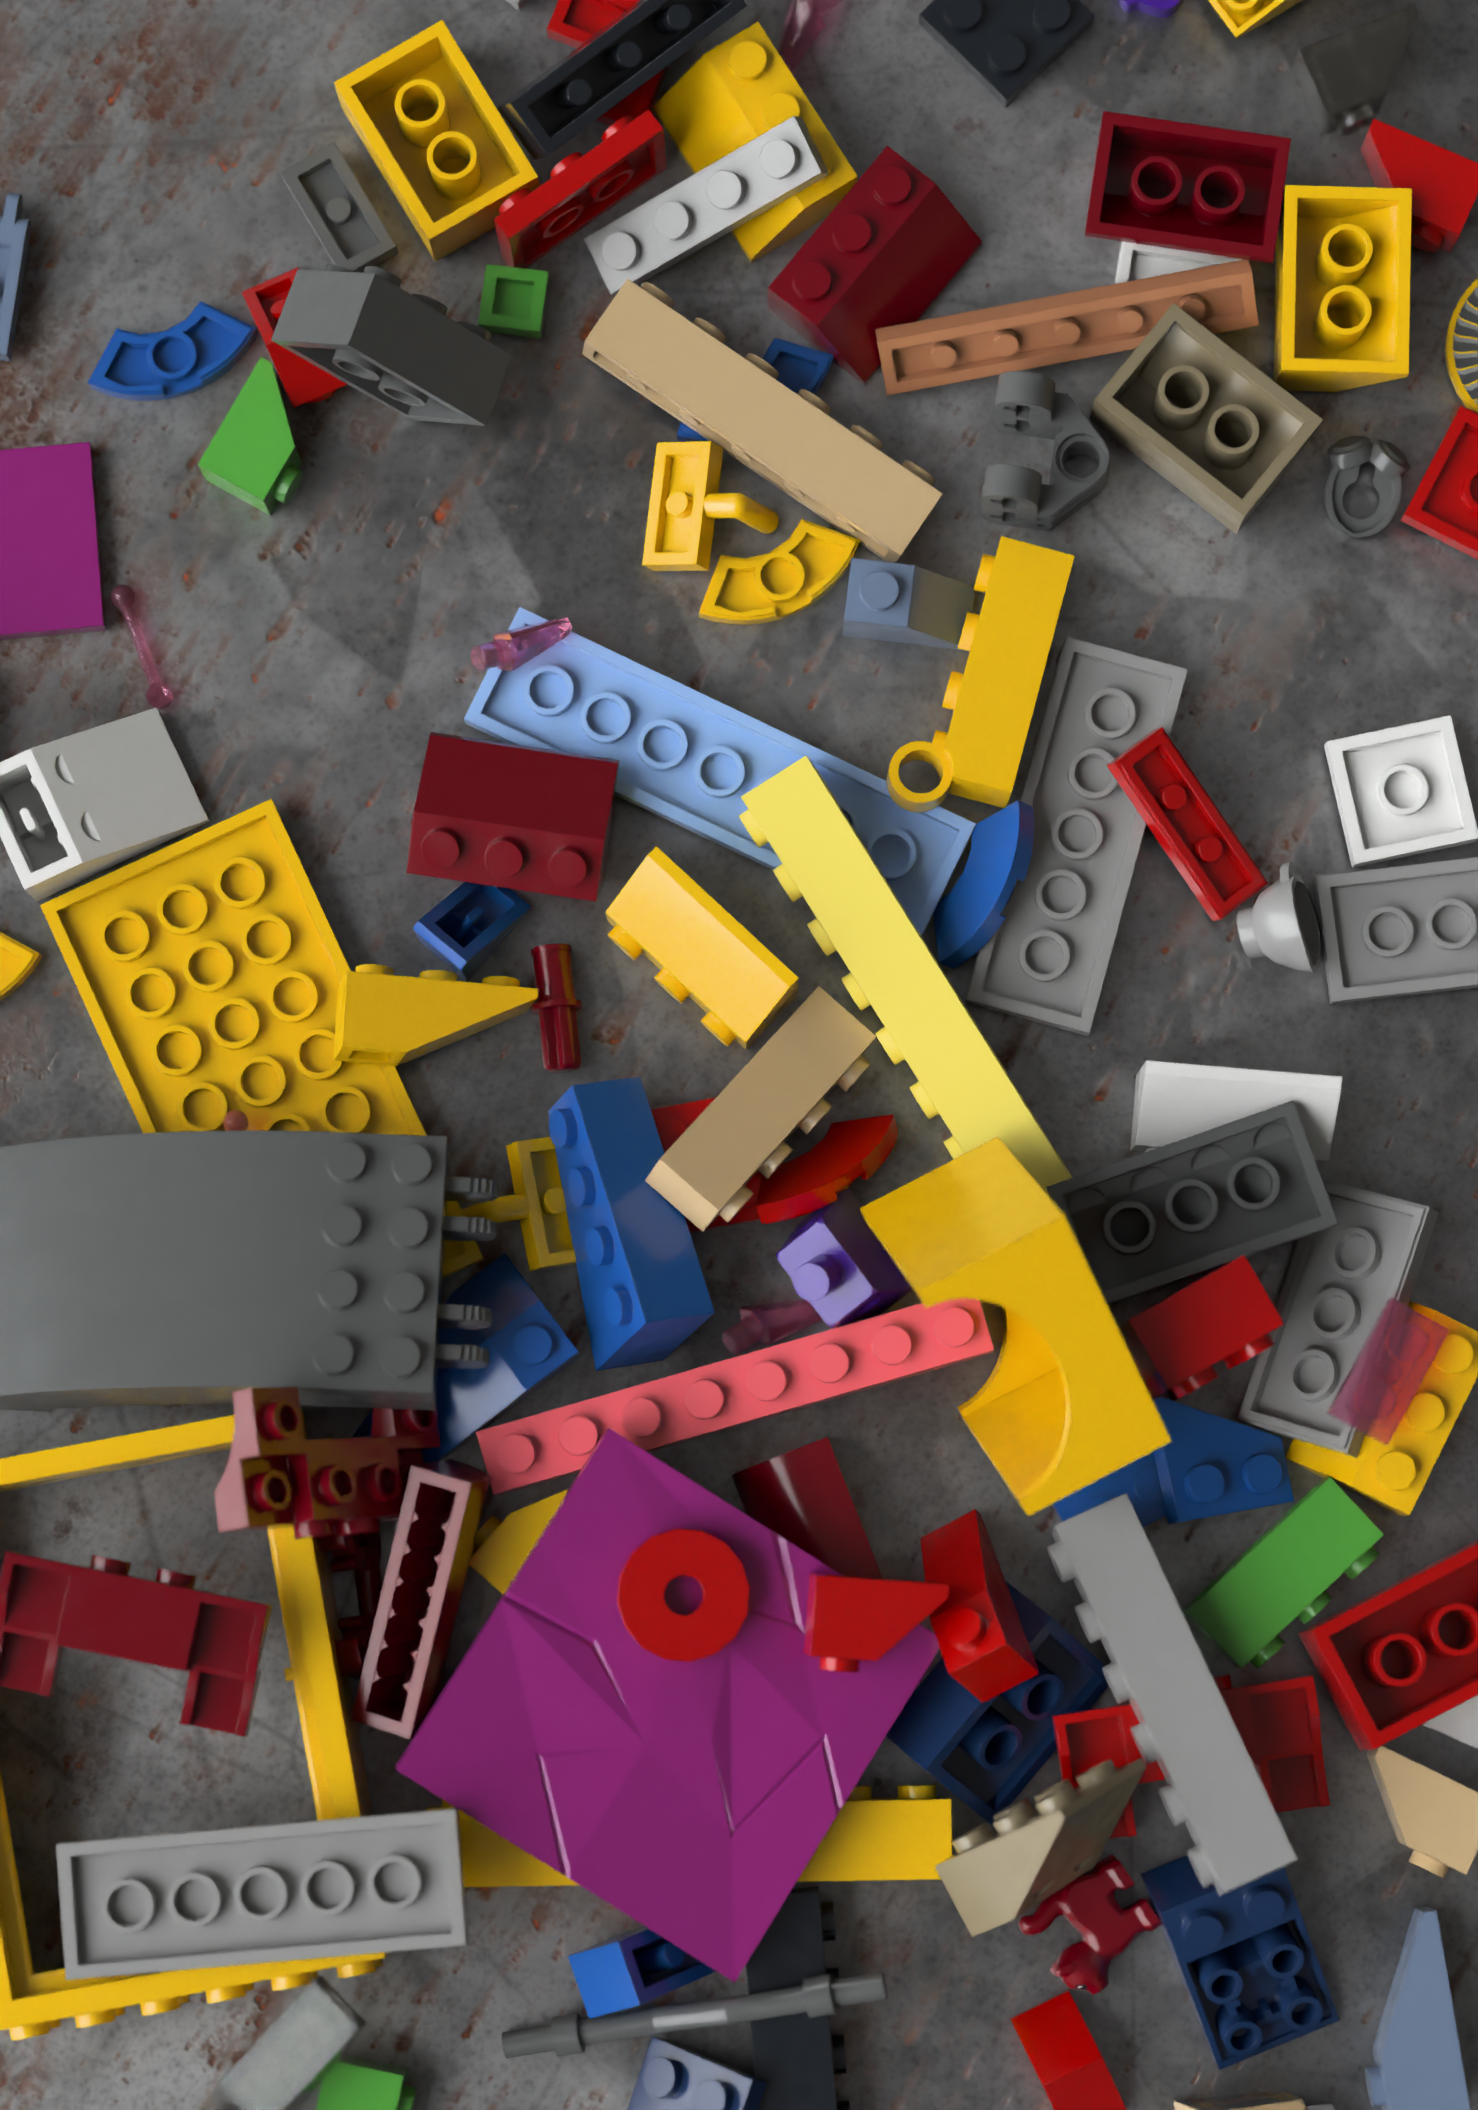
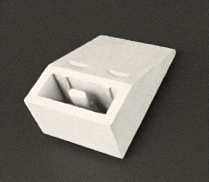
[0,708,210,902]

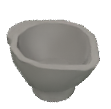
[1237,862,1323,973]

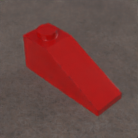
[920,1509,1039,1703]

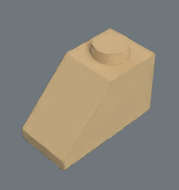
[1366,1746,1478,1879]

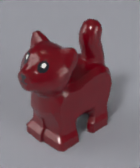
[1019,1854,1161,1995]

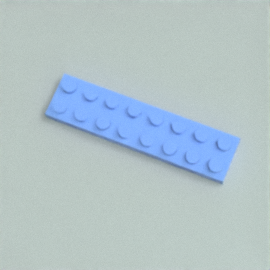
[464,607,976,936]

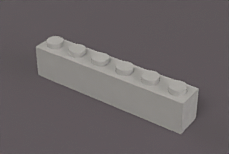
[1047,1493,1298,1897]

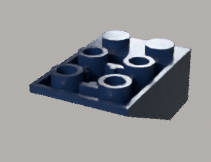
[1141,1855,1340,2070]

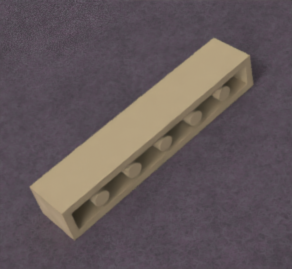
[582,278,943,563]

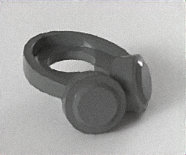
[1324,436,1410,537]

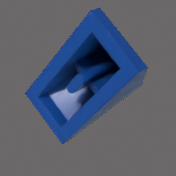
[413,882,531,982]

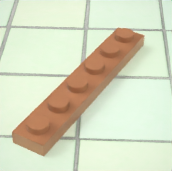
[875,259,1259,396]

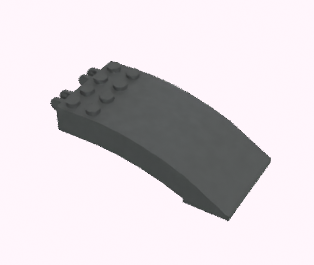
[0,1130,499,1412]

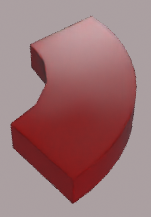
[756,1114,899,1224]

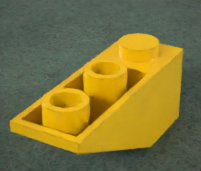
[333,964,538,1066]

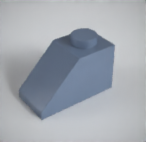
[843,558,975,650]

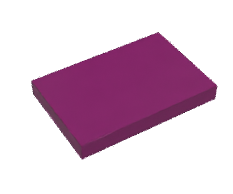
[0,442,107,640]

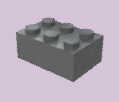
[271,264,512,426]

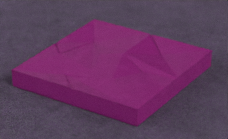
[395,1428,940,1982]

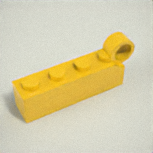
[886,536,1075,812]

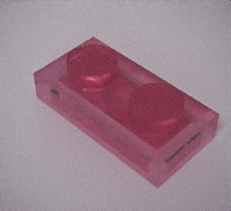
[1326,1298,1449,1445]

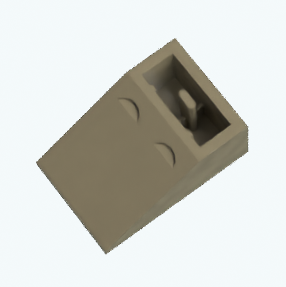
[934,1758,1146,1937]

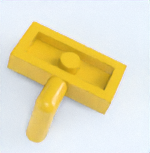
[642,441,779,571]
[462,1137,576,1271]

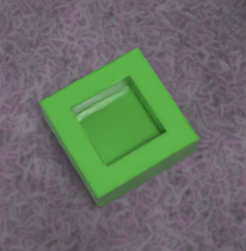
[478,264,550,339]

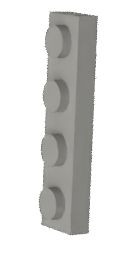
[584,116,829,295]

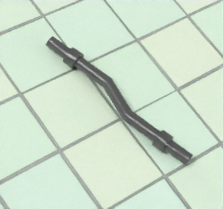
[502,1972,888,2058]

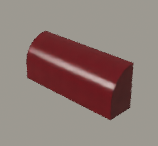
[731,1437,922,1683]
[351,1459,490,1739]

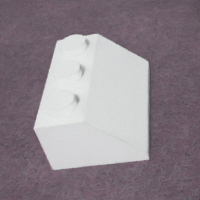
[1130,1061,1342,1167]

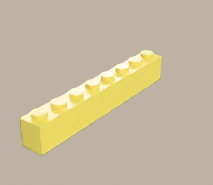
[739,756,1073,1196]

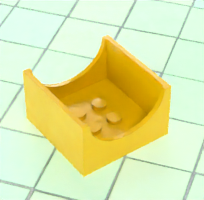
[859,1137,1171,1516]

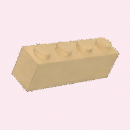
[645,986,877,1232]

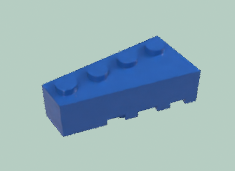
[548,1076,715,1371]

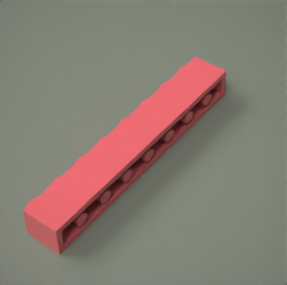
[476,1299,994,1496]

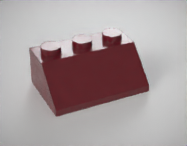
[1084,111,1291,263]
[768,145,982,386]
[406,732,620,901]

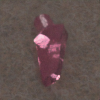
[777,0,842,73]
[471,617,573,671]
[722,1300,822,1355]

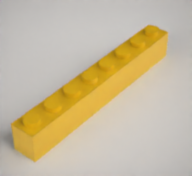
[426,1784,952,1887]

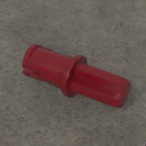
[530,943,582,1073]

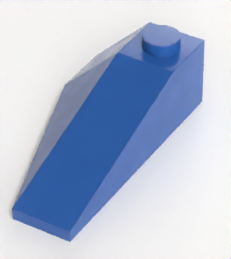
[351,1253,582,1463]

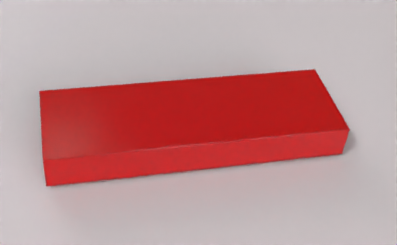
[1106,727,1268,921]

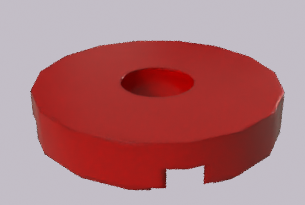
[616,1528,750,1662]

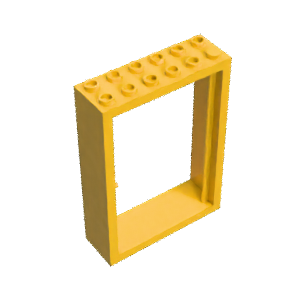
[0,1409,390,2040]

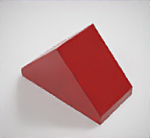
[1010,1990,1127,2110]

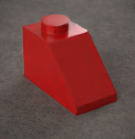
[1361,118,1478,253]
[242,267,347,408]
[804,1573,949,1672]

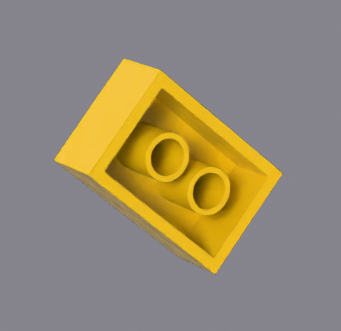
[334,20,540,262]

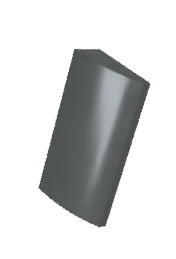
[1046,1100,1338,1306]

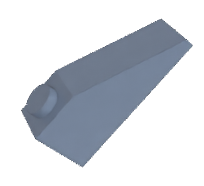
[1365,1906,1470,2110]

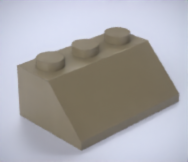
[1089,303,1323,534]

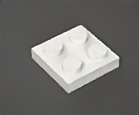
[1324,715,1478,868]

